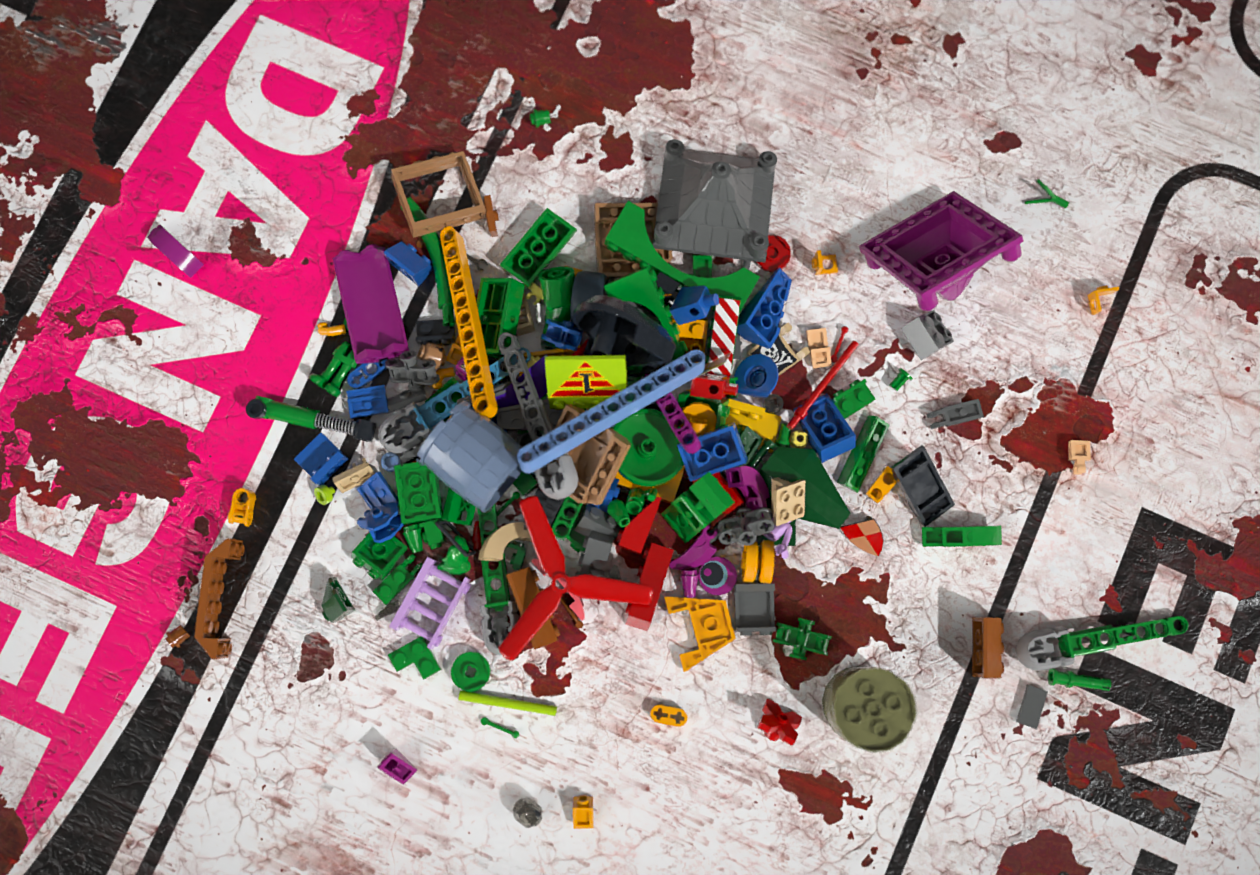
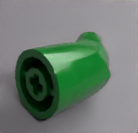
[538,266,575,345]

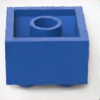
[383,241,433,287]

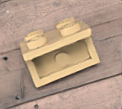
[771,477,805,526]

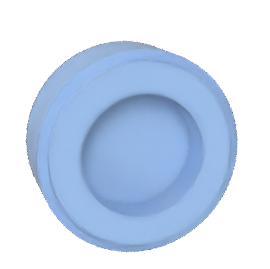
[381,452,401,472]

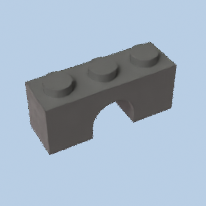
[575,530,614,577]

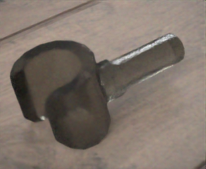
[466,253,488,272]

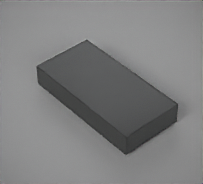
[1016,685,1048,729]

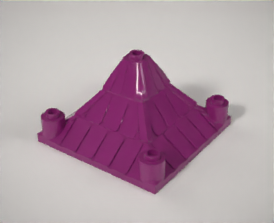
[859,191,1024,311]

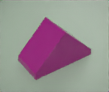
[377,749,417,785]

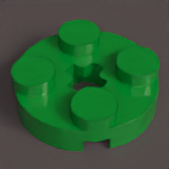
[451,652,491,692]

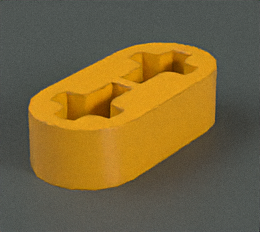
[650,704,687,727]

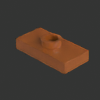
[483,195,499,237]

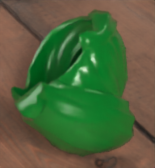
[437,535,471,575]

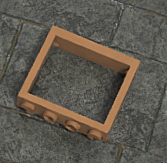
[391,151,486,238]

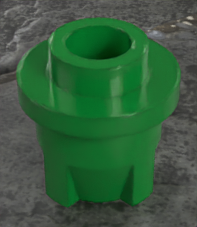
[530,109,551,128]

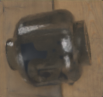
[513,797,543,828]

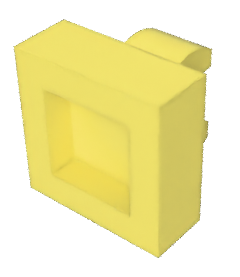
[526,283,544,305]

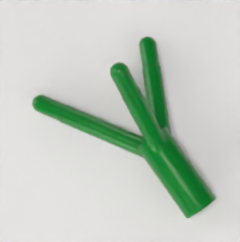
[1024,179,1069,209]

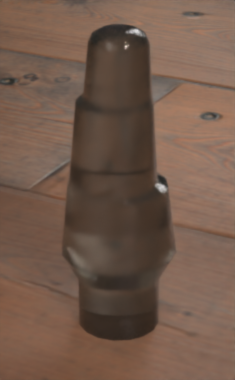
[375,600,401,621]

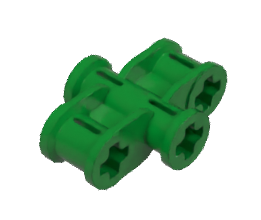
[772,618,832,660]

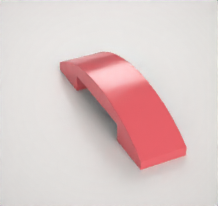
[532,558,585,621]

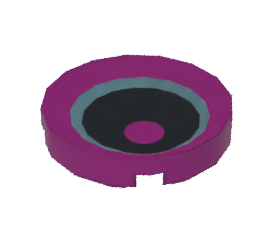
[698,557,737,596]

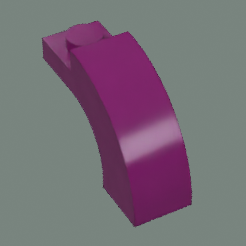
[147,224,204,278]
[725,466,770,518]

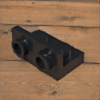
[415,319,456,346]

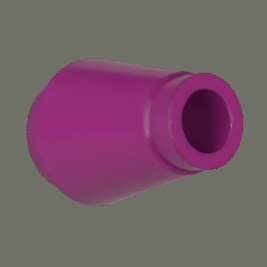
[679,569,699,598]

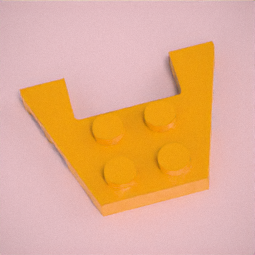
[664,596,736,672]

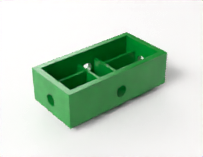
[470,278,525,358]

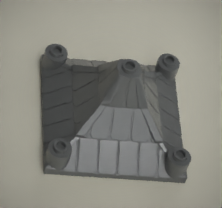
[653,139,777,263]

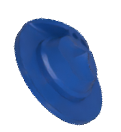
[734,354,779,398]

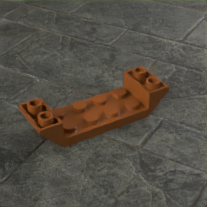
[194,538,245,659]

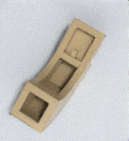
[478,522,532,562]

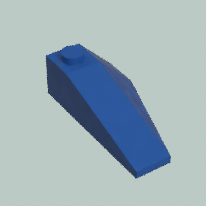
[737,268,792,349]

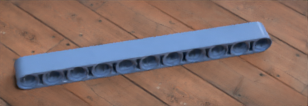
[517,350,705,473]

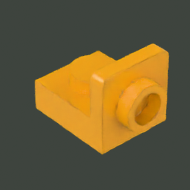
[573,795,593,829]

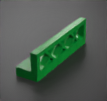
[442,488,476,526]

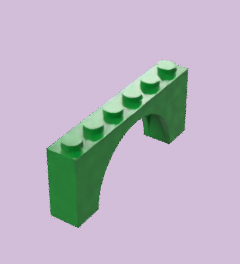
[604,266,688,382]

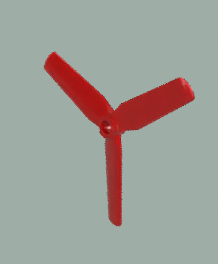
[498,496,653,661]

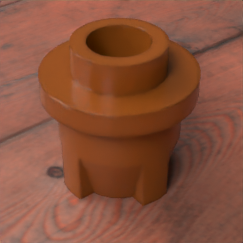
[165,625,190,648]

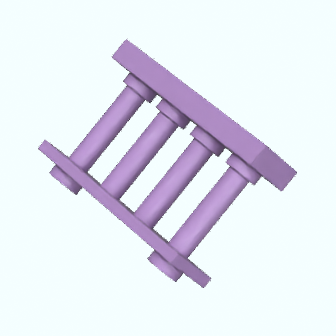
[389,557,471,649]

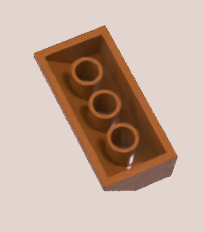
[506,567,560,650]

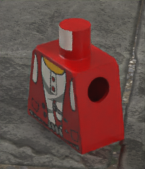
[690,372,738,400]

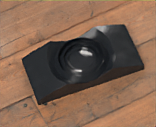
[891,445,955,527]

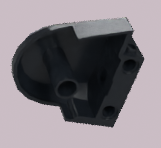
[572,295,676,375]

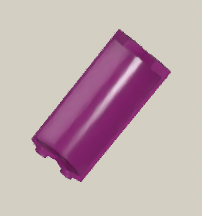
[332,244,409,364]

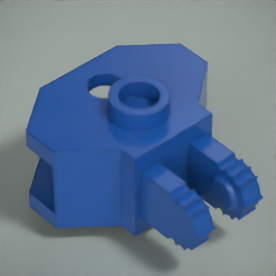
[541,319,583,351]
[357,502,403,543]

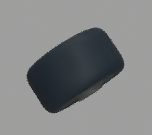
[570,271,608,328]

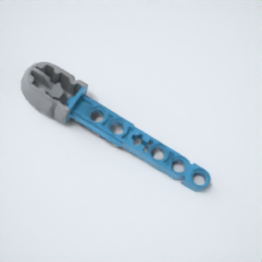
[378,347,531,453]

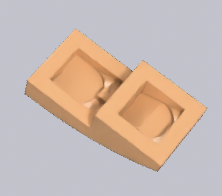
[806,327,832,368]

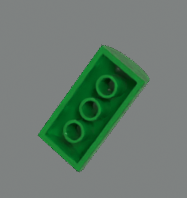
[500,208,577,289]

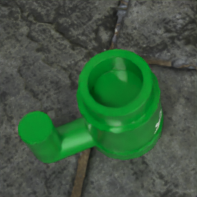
[625,487,657,515]

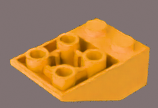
[671,315,708,363]

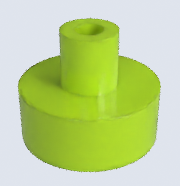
[314,485,335,505]

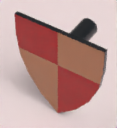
[840,516,884,556]

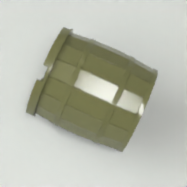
[822,665,917,753]

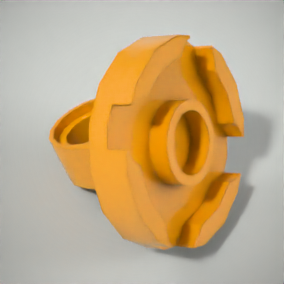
[679,402,717,436]

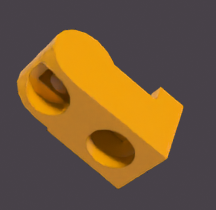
[865,466,896,504]

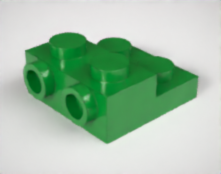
[351,532,408,580]

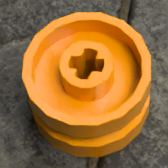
[741,539,774,584]

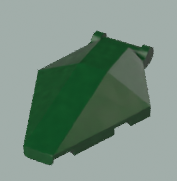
[746,438,851,529]

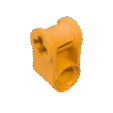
[228,488,256,527]

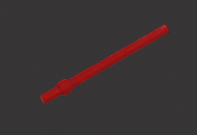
[786,340,859,430]

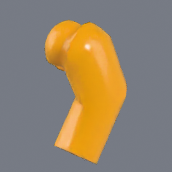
[317,322,346,336]
[432,367,455,389]

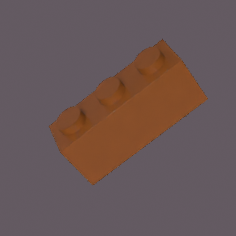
[972,617,1004,679]

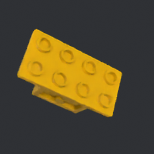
[725,399,781,453]

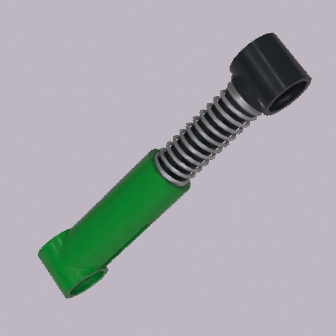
[255,396,377,442]

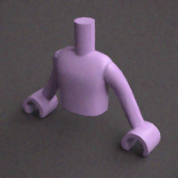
[747,517,792,559]

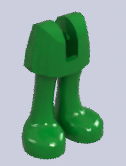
[309,341,357,398]

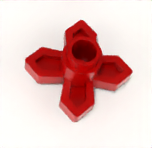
[757,698,802,746]

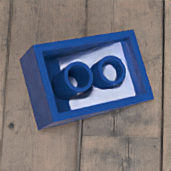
[793,394,856,463]
[677,422,748,482]

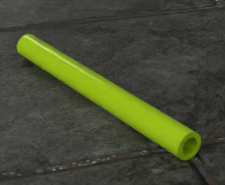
[458,690,557,716]

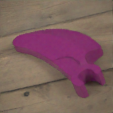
[669,524,718,570]

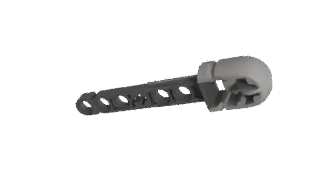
[498,333,578,500]

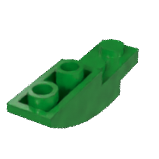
[922,525,1002,547]

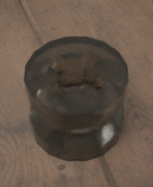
[763,394,784,415]

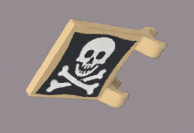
[747,323,810,376]

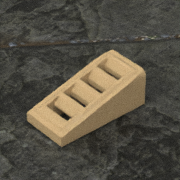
[516,293,535,336]

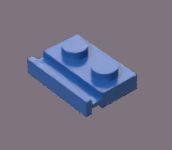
[346,385,389,419]
[357,472,399,510]

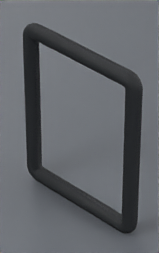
[436,520,476,557]

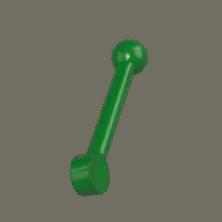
[491,491,520,522]
[481,717,519,738]

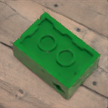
[394,461,443,525]

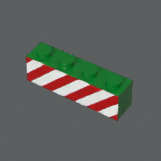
[705,294,742,376]

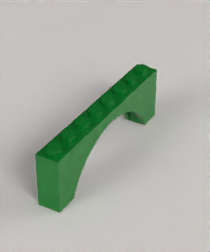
[604,201,760,311]

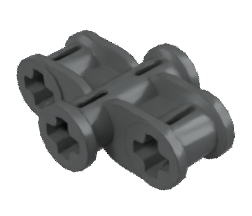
[385,350,440,392]
[718,507,774,545]

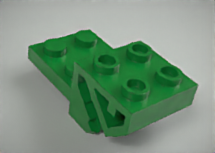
[661,472,735,544]

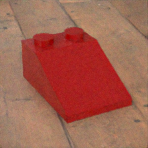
[616,497,661,555]

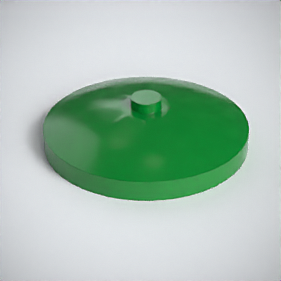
[613,409,684,487]

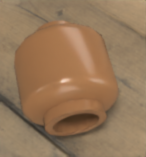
[417,342,447,370]

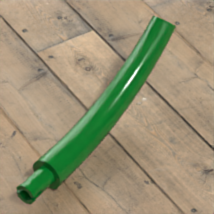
[401,197,455,327]

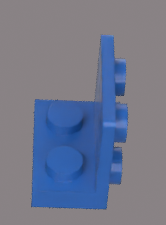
[294,433,348,486]

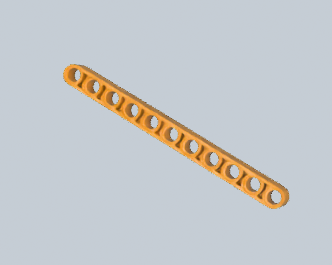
[440,226,497,418]

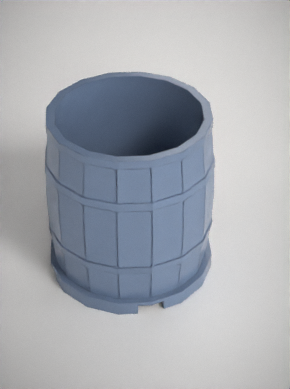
[416,400,530,513]

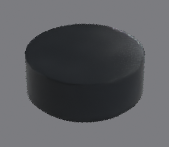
[246,399,267,419]

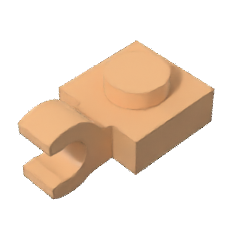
[1068,440,1091,475]

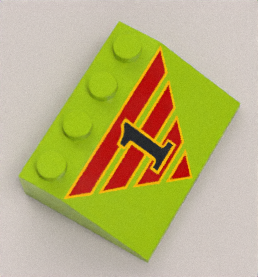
[545,355,628,410]

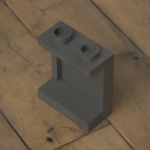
[734,584,776,636]

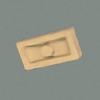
[332,458,375,493]

